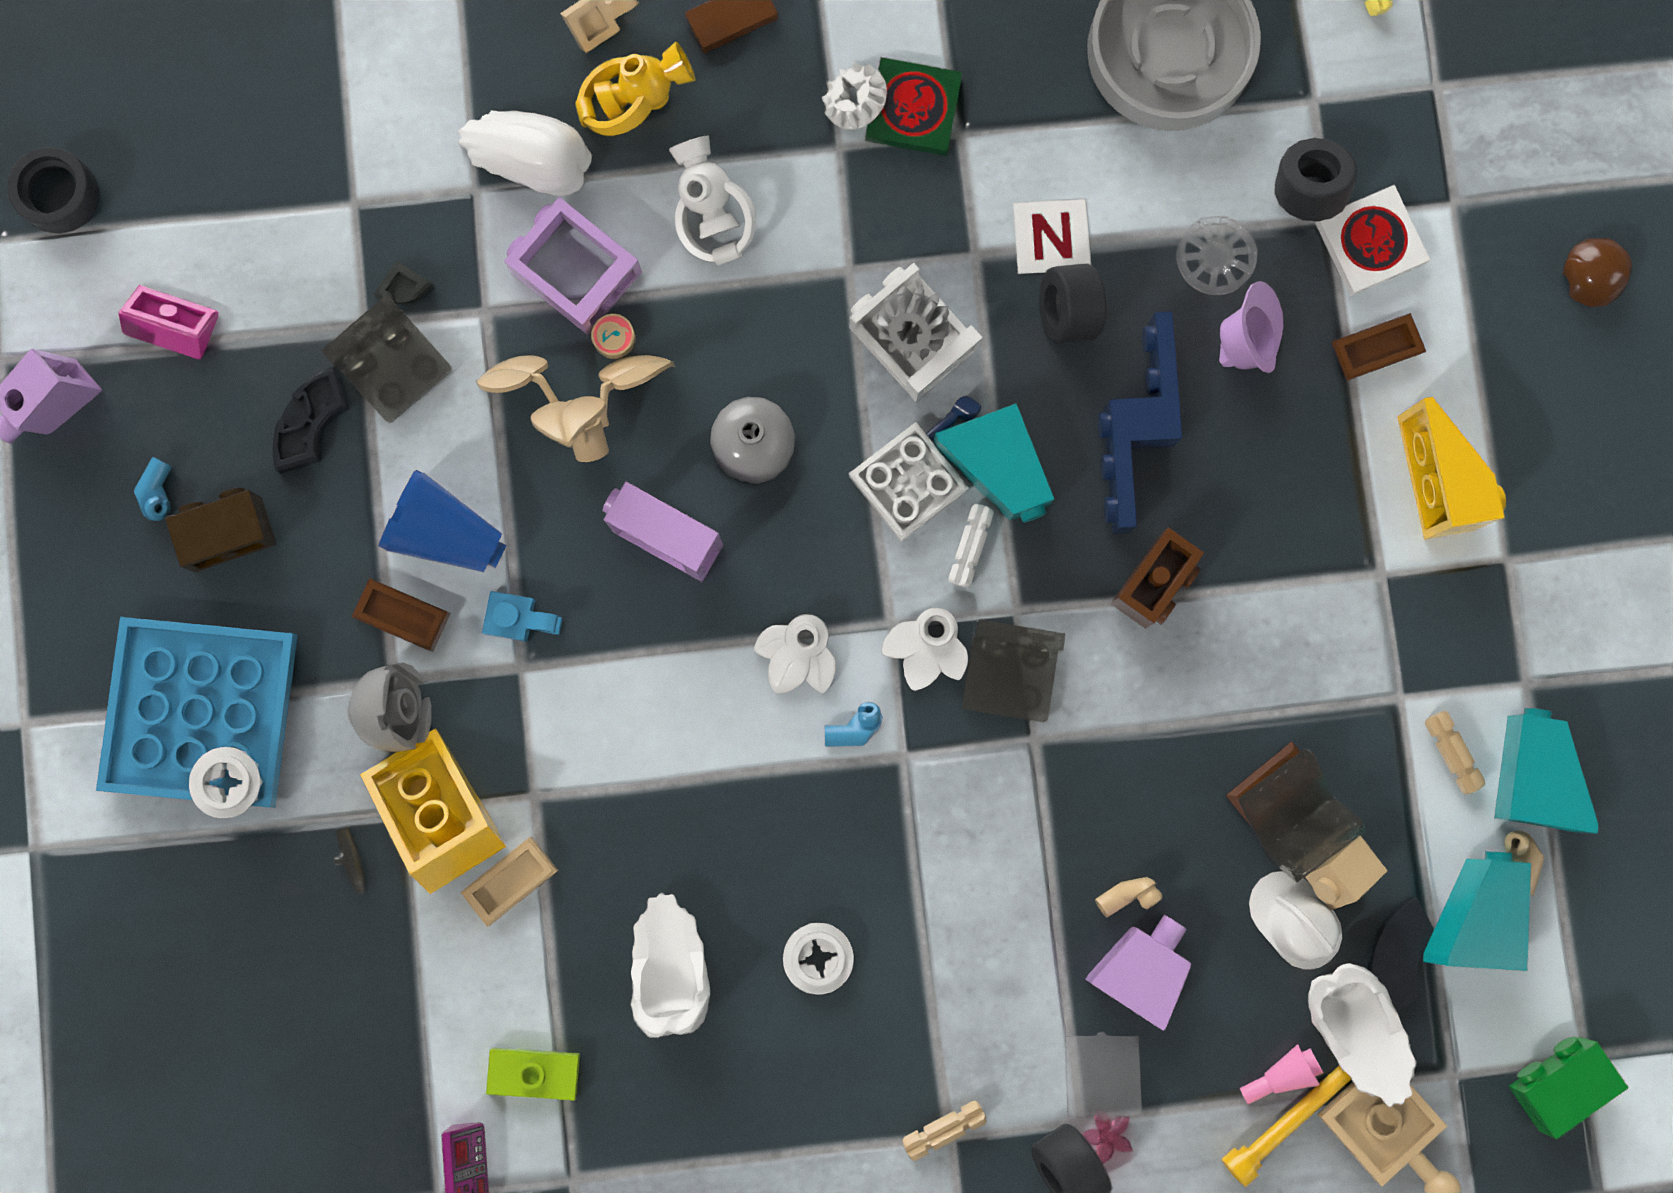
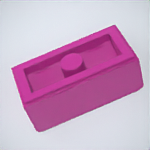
[118,285,219,359]

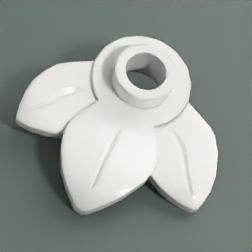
[881,608,968,691]
[754,614,836,693]

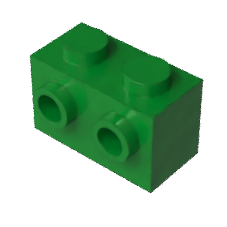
[1508,1036,1629,1139]

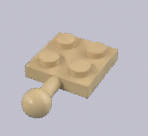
[1317,1082,1461,1193]

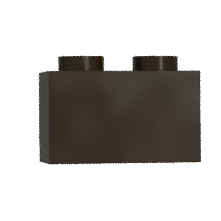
[165,488,277,573]

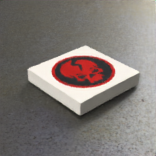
[1315,185,1430,297]

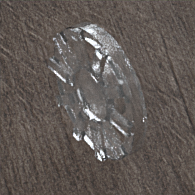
[1177,216,1258,295]

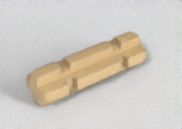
[1425,711,1485,794]
[902,1101,987,1161]

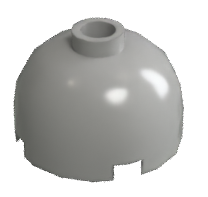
[710,397,795,484]
[348,662,431,752]

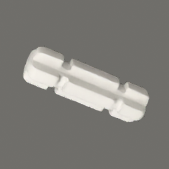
[948,504,994,588]

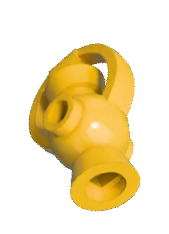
[575,42,696,136]

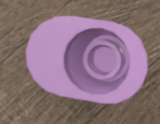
[1219,281,1284,373]

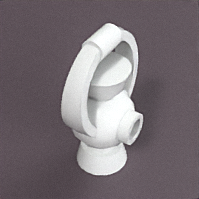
[669,135,757,265]

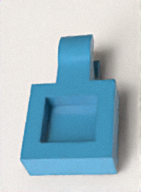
[482,591,563,642]

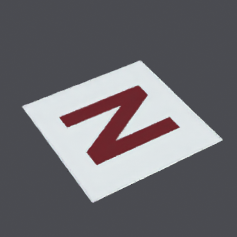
[1013,199,1091,274]

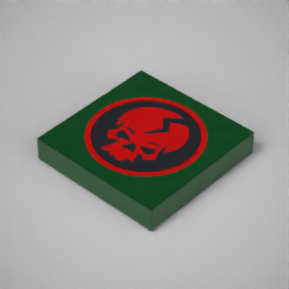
[865,57,962,156]

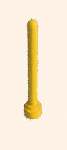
[1221,1065,1351,1188]

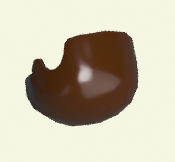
[1563,238,1632,307]

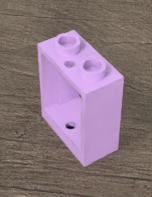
[504,197,642,335]
[603,482,723,582]

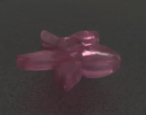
[1082,1109,1133,1164]

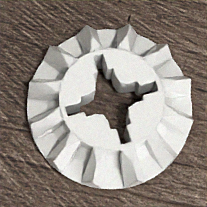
[822,62,887,130]
[189,747,263,818]
[783,923,854,994]

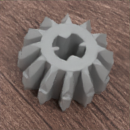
[877,285,951,360]

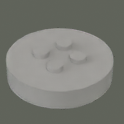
[1087,0,1261,131]

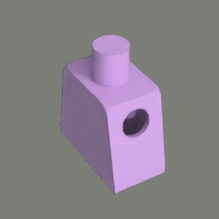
[0,349,102,444]
[1085,915,1191,1031]

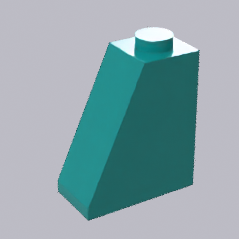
[933,404,1054,523]
[1494,708,1599,834]
[1423,851,1531,971]

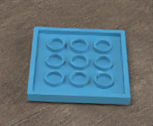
[96,617,298,808]

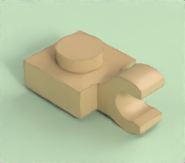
[560,0,639,53]

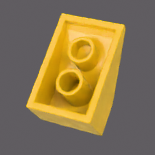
[1397,397,1506,540]
[360,728,506,894]

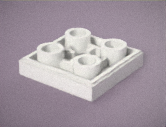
[849,422,969,542]

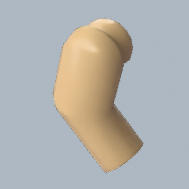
[1504,830,1544,896]
[1095,877,1162,918]

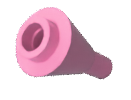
[1240,1044,1323,1104]

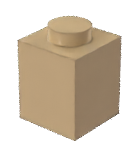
[1304,835,1387,910]

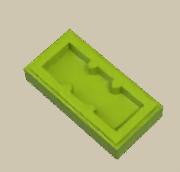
[486,1047,580,1101]

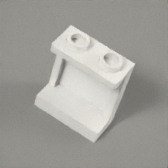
[849,263,983,402]

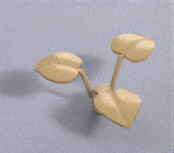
[476,355,675,462]

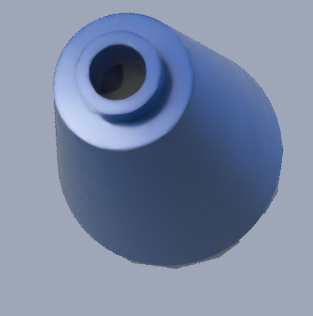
[378,470,507,572]

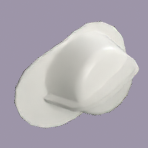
[1249,871,1342,970]

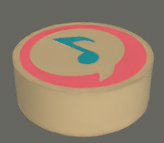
[591,314,635,359]

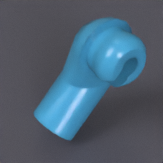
[134,457,172,521]
[825,702,883,747]

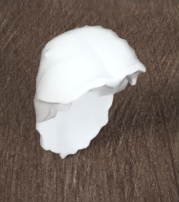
[458,110,592,196]
[631,893,710,1037]
[1308,963,1417,1107]

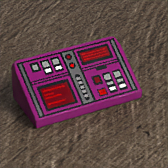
[441,1122,489,1193]

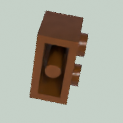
[1110,527,1204,629]

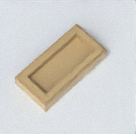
[460,837,559,927]

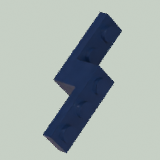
[1098,312,1182,534]

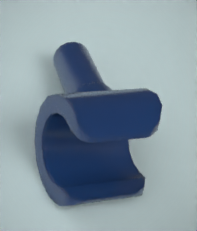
[925,396,981,441]

